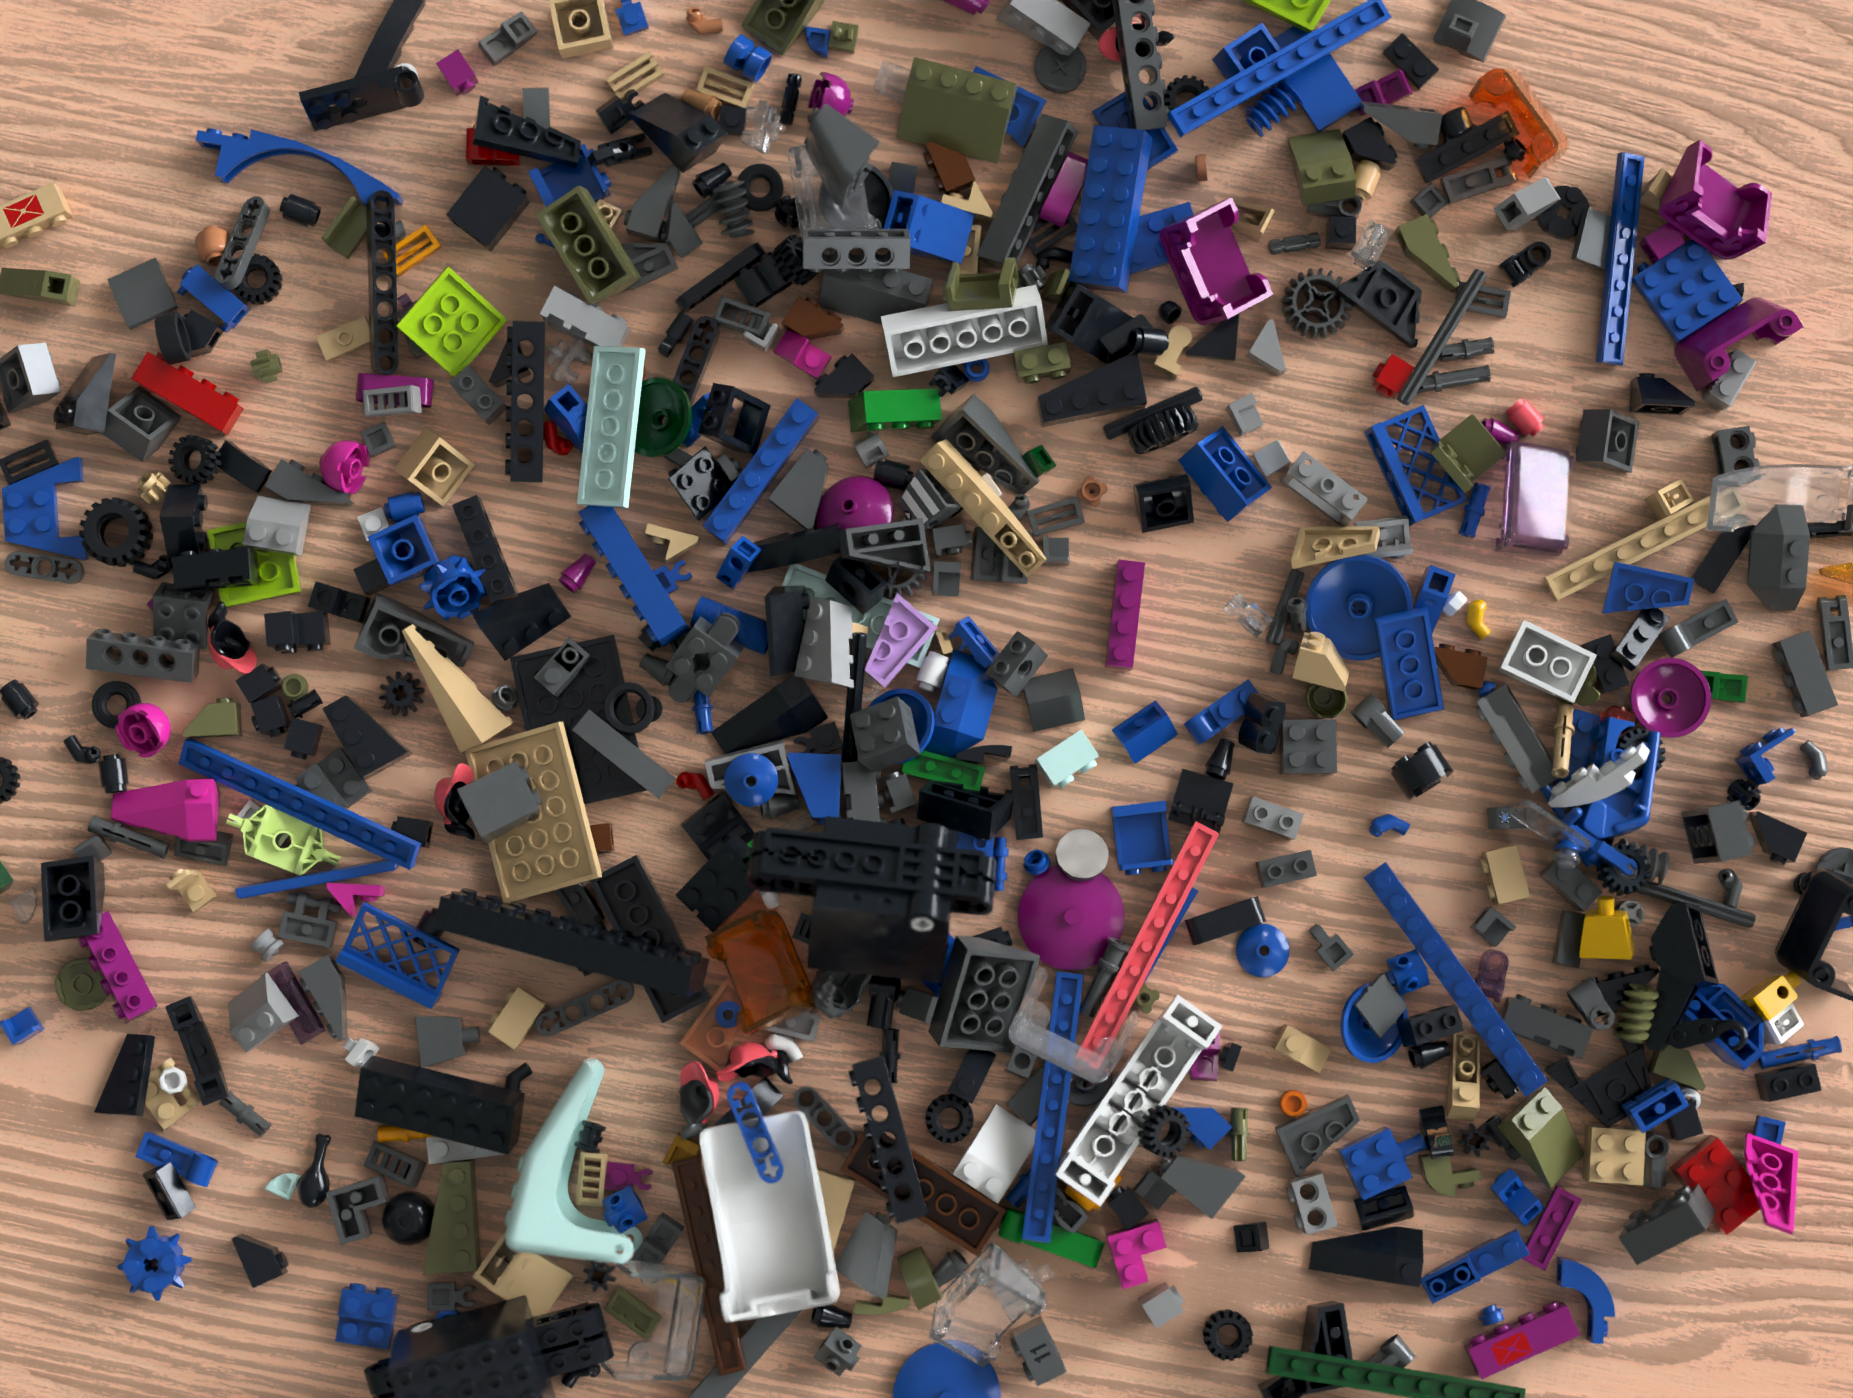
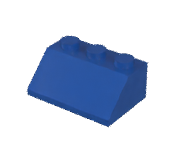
[1178,426,1272,522]

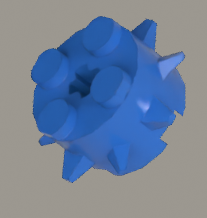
[419,555,487,621]
[117,1226,192,1301]

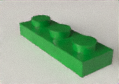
[902,751,985,791]

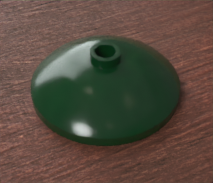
[634,377,692,457]

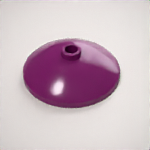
[816,476,894,530]
[1630,658,1711,738]

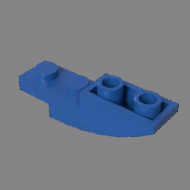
[1421,1229,1530,1304]

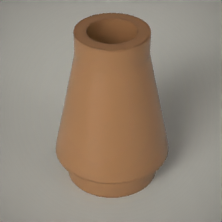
[681,88,722,119]

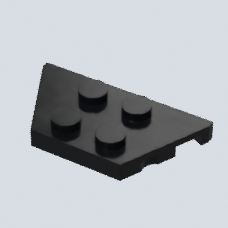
[1334,260,1422,348]

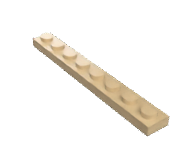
[1543,484,1746,602]

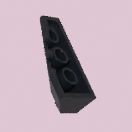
[1309,1226,1424,1287]

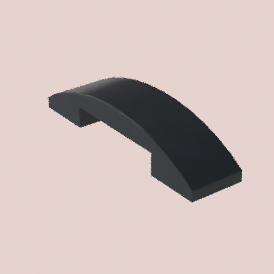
[165,996,229,1106]

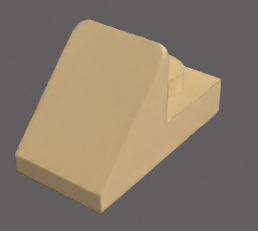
[941,181,993,223]
[645,523,701,563]

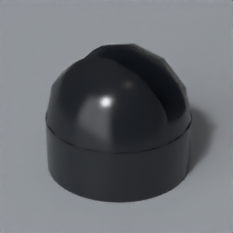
[1158,301,1182,324]

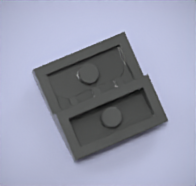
[1433,0,1506,63]
[108,257,178,330]
[970,527,1031,584]

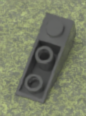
[265,459,354,506]
[299,955,348,1041]

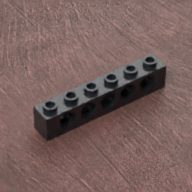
[505,320,545,482]
[848,1055,928,1224]

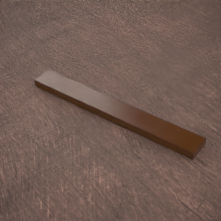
[672,1156,747,1376]

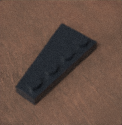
[473,96,581,168]

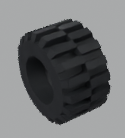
[79,497,153,567]

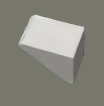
[1764,1003,1804,1045]

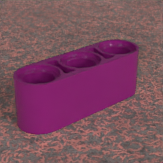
[1039,152,1088,228]
[356,373,434,408]

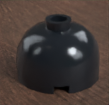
[382,1191,435,1246]

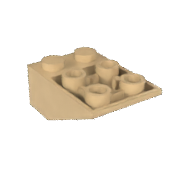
[472,1231,574,1317]

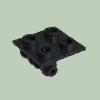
[668,446,733,521]
[1168,769,1234,833]

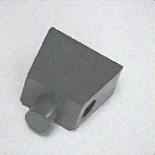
[415,1016,480,1068]

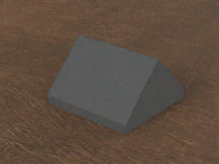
[1023,668,1085,732]

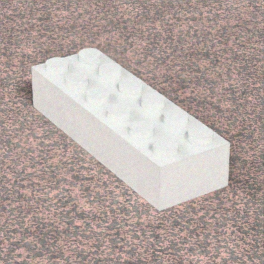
[880,285,1048,377]

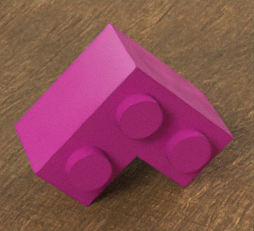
[1106,1218,1167,1289]

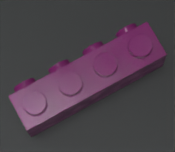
[76,911,157,1023]

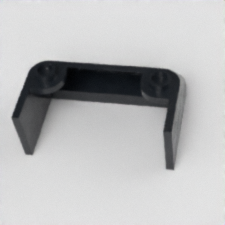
[1775,868,1853,1001]

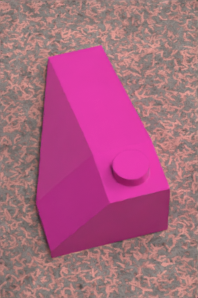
[111,779,220,842]
[1744,1133,1798,1235]

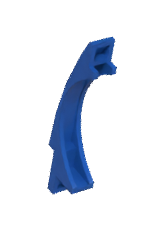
[196,128,403,207]

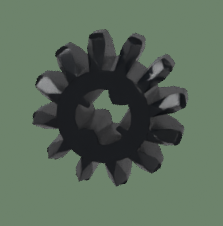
[379,671,425,717]

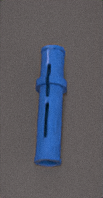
[1758,1036,1842,1069]

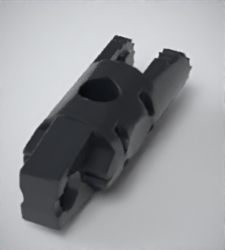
[587,133,653,167]

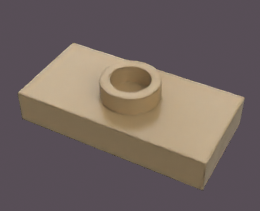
[316,316,370,362]

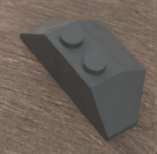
[1747,504,1810,610]

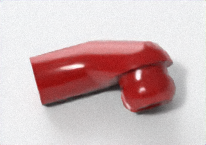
[543,421,573,456]
[676,771,715,801]

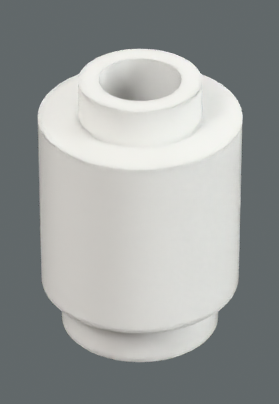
[916,651,949,693]

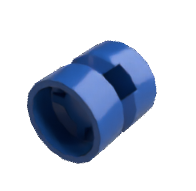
[724,34,773,83]

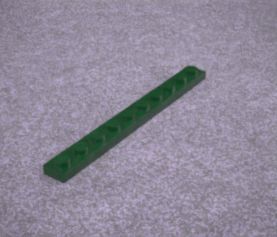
[1265,1346,1526,1398]

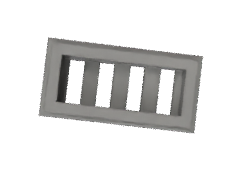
[363,385,422,417]

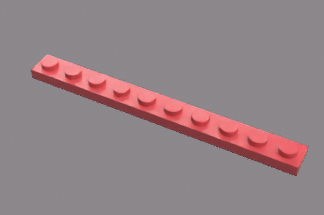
[1074,821,1219,1072]

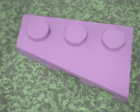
[865,593,937,688]

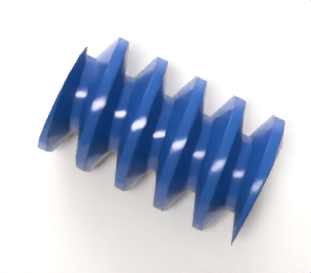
[1245,80,1303,138]

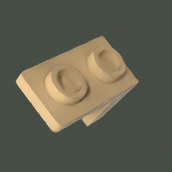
[165,869,217,912]

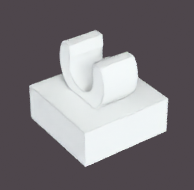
[343,1037,380,1068]

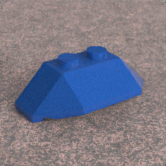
[925,650,998,758]
[1681,984,1764,1071]

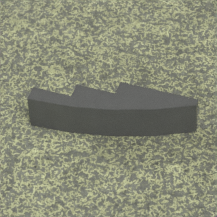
[572,709,675,799]

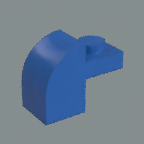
[1490,1168,1544,1226]

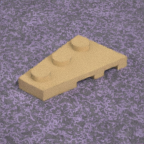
[1291,526,1380,569]

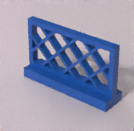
[1364,405,1468,527]
[335,902,460,1009]

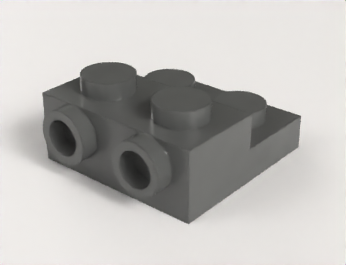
[295,748,372,809]

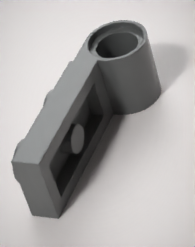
[1658,599,1739,658]

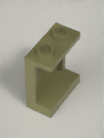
[943,257,1019,311]

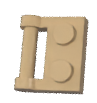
[145,1058,201,1130]

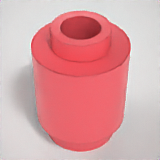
[1506,398,1545,437]

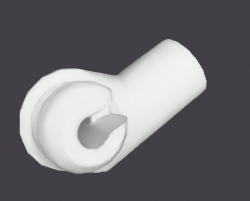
[765,1033,803,1063]

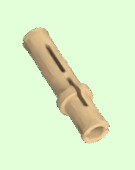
[1552,704,1575,778]

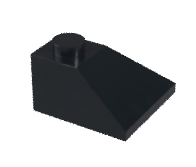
[1629,373,1695,415]

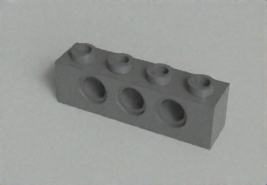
[802,229,910,272]
[86,629,200,683]

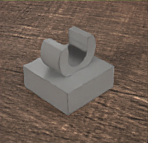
[855,432,889,469]

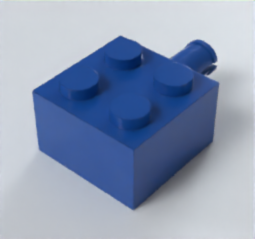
[1337,1126,1427,1200]

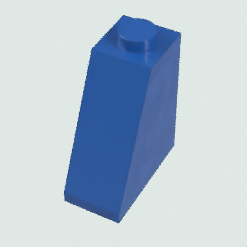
[788,753,842,826]

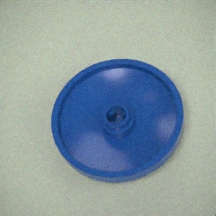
[1305,554,1413,661]
[893,1341,1001,1398]

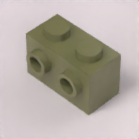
[1013,342,1071,384]

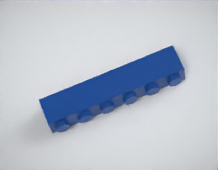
[703,398,819,545]
[578,506,690,647]

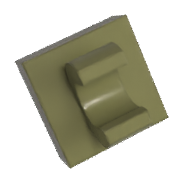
[828,21,859,53]

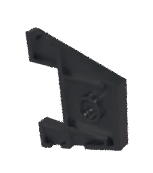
[1544,1026,1652,1127]

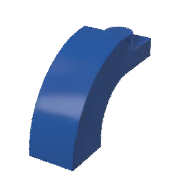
[1556,1257,1615,1344]

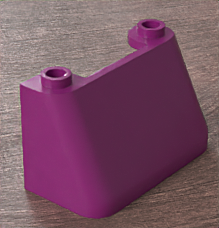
[1659,140,1772,260]
[1159,197,1273,325]
[1674,297,1804,391]

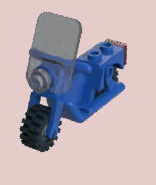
[1510,705,1666,896]

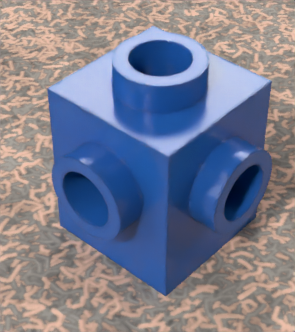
[1385,949,1430,996]
[602,1185,648,1234]

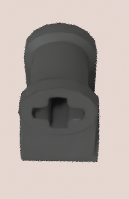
[1566,978,1614,1030]

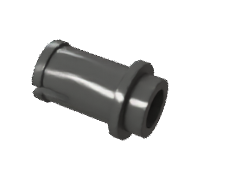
[1286,597,1308,633]

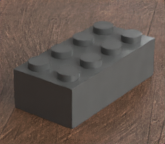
[1681,801,1754,864]

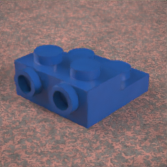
[335,1283,399,1350]

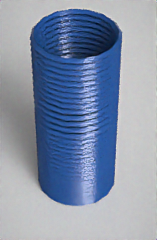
[690,596,768,655]

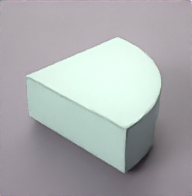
[265,1173,302,1200]

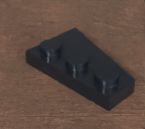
[94,1034,155,1117]

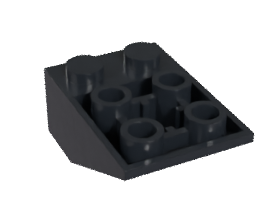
[1045,281,1133,363]

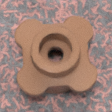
[1076,476,1108,507]

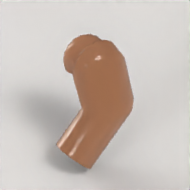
[686,7,723,34]

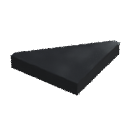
[1186,313,1239,361]

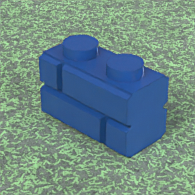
[1621,1078,1689,1133]

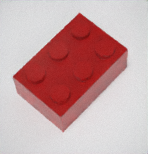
[1669,1135,1760,1235]

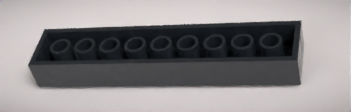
[434,888,709,998]

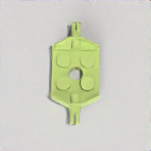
[226,804,341,876]

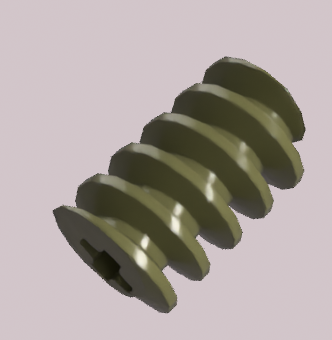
[1613,983,1659,1043]

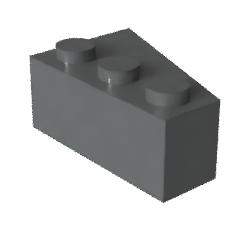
[842,761,886,823]
[1500,994,1593,1059]

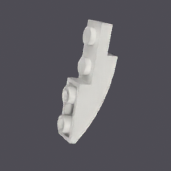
[1548,743,1650,807]

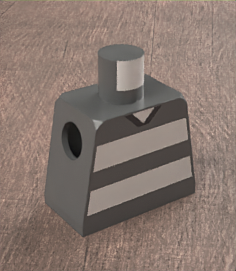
[898,469,961,531]

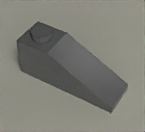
[1359,101,1442,148]
[624,164,681,243]

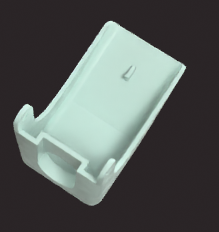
[504,1058,643,1263]

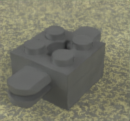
[665,613,744,703]

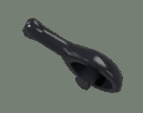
[298,1133,331,1208]

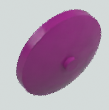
[1018,865,1125,970]

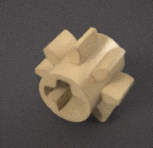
[137,471,171,504]

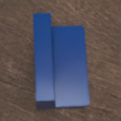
[1112,700,1178,763]

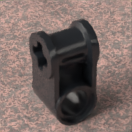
[1498,241,1551,288]

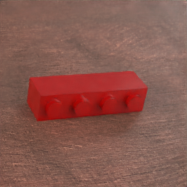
[131,352,244,435]

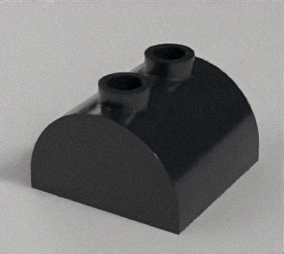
[1133,474,1194,533]

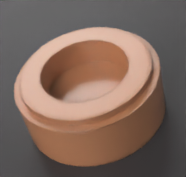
[1195,154,1208,181]

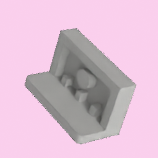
[1354,515,1413,559]

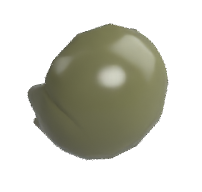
[1305,683,1348,719]

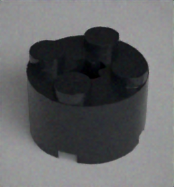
[1391,741,1454,801]

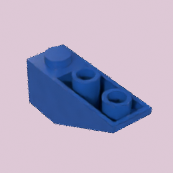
[544,384,588,453]
[1413,565,1456,633]

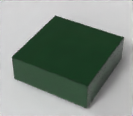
[1022,445,1056,477]

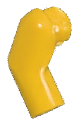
[1466,599,1491,640]

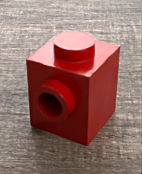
[1372,354,1415,399]

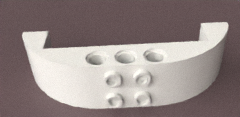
[1055,995,1222,1207]

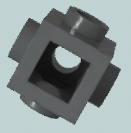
[813,1327,862,1377]

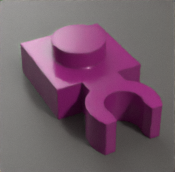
[604,1161,653,1190]

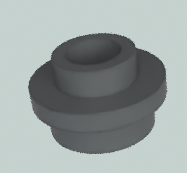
[492,685,518,711]

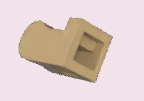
[1152,325,1192,380]

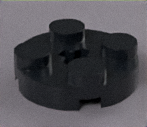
[1536,186,1590,240]

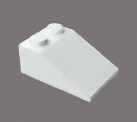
[1497,620,1597,703]
[952,1104,1036,1204]

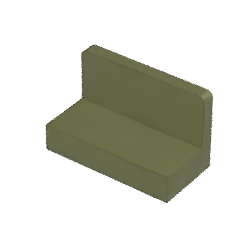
[321,196,367,260]

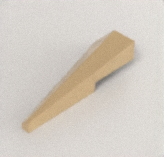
[402,624,513,753]

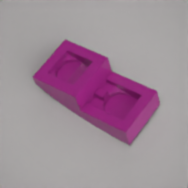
[1354,69,1413,116]
[1190,1031,1220,1082]

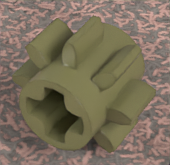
[251,349,283,384]

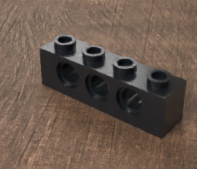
[452,495,518,605]

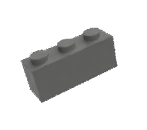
[1772,630,1838,718]

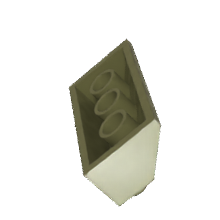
[535,186,641,305]

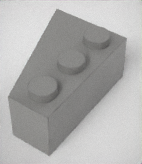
[996,0,1091,56]
[540,286,631,347]
[794,598,854,688]
[704,740,796,795]

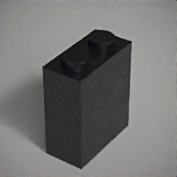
[446,166,530,252]

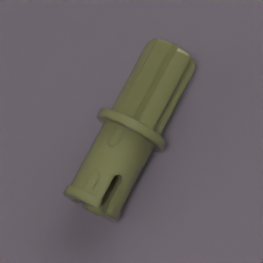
[1229,1108,1250,1162]

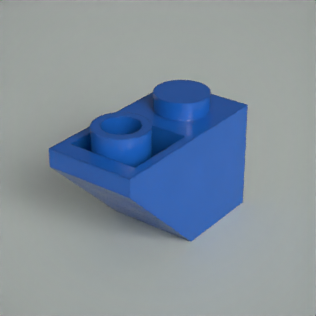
[1172,1107,1232,1150]

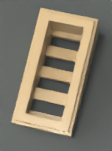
[576,1150,609,1207]

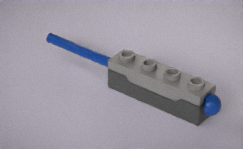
[1476,681,1593,868]

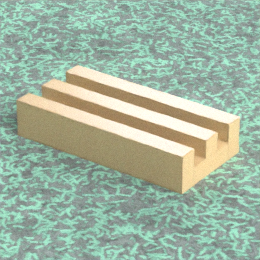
[606,51,665,101]
[696,66,755,108]

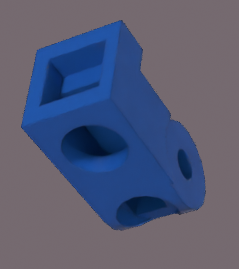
[716,536,762,590]

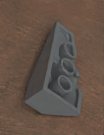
[931,394,1040,494]
[354,593,474,667]

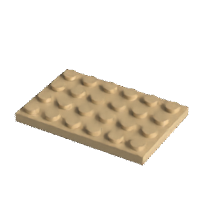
[465,722,602,904]

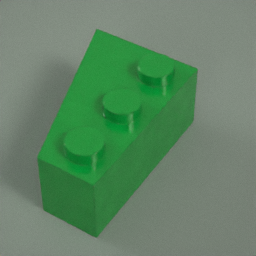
[848,389,942,432]

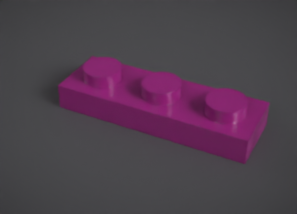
[1522,1186,1582,1271]

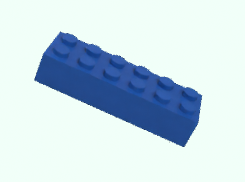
[1068,125,1152,293]

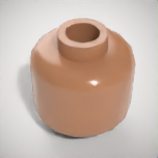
[195,226,230,267]

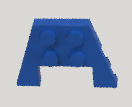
[2,457,89,560]

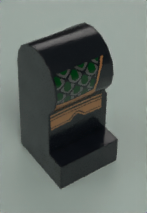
[1419,1105,1454,1159]

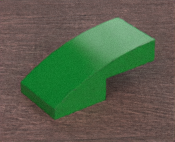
[1700,670,1748,703]

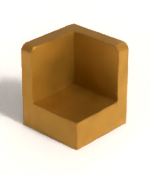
[662,1133,701,1166]

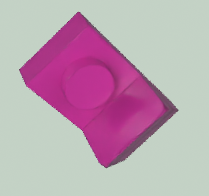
[773,330,831,380]
[327,883,385,916]

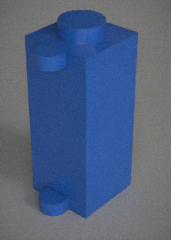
[177,264,250,333]

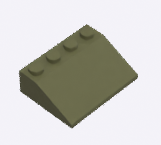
[897,57,1018,164]

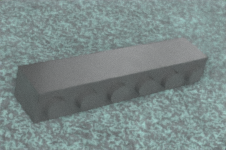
[977,114,1078,270]

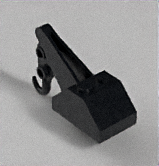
[1645,902,1748,1052]

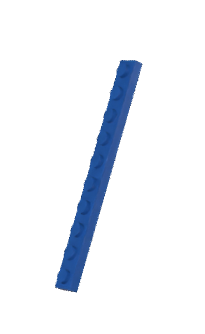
[1167,0,1392,138]
[178,738,421,870]
[1364,862,1548,1097]
[1022,971,1084,1244]

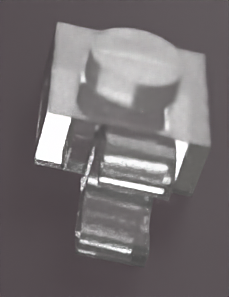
[1223,593,1273,638]

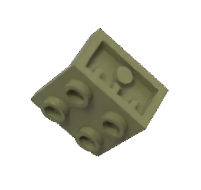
[1430,414,1506,493]

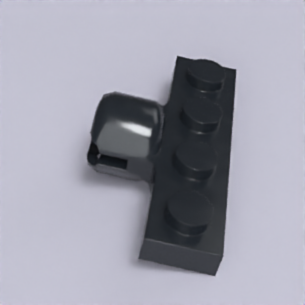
[1414,106,1520,184]

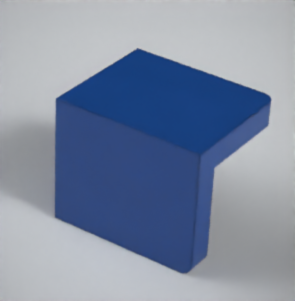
[0,1007,44,1045]

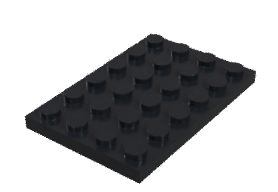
[510,635,648,805]

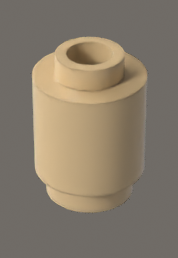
[1354,160,1380,202]

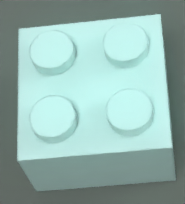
[1035,729,1099,789]

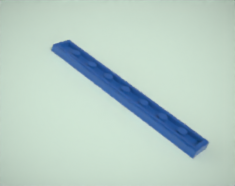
[1596,152,1645,366]

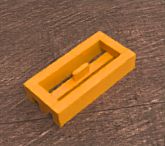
[382,224,442,277]

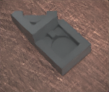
[663,199,703,258]

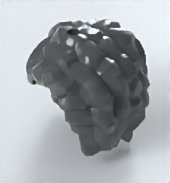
[811,969,872,1019]

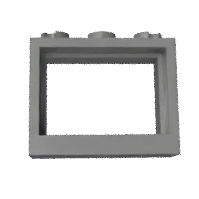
[1281,451,1368,526]

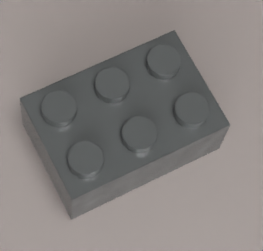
[1619,1184,1716,1265]

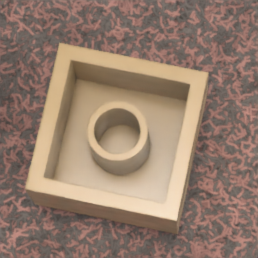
[548,0,613,59]
[1582,1125,1646,1185]

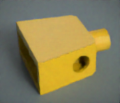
[1579,896,1635,959]
[1739,971,1801,1022]

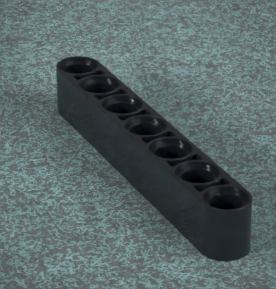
[366,190,399,375]

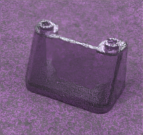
[1495,441,1574,556]

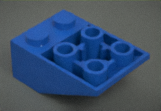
[884,190,975,265]

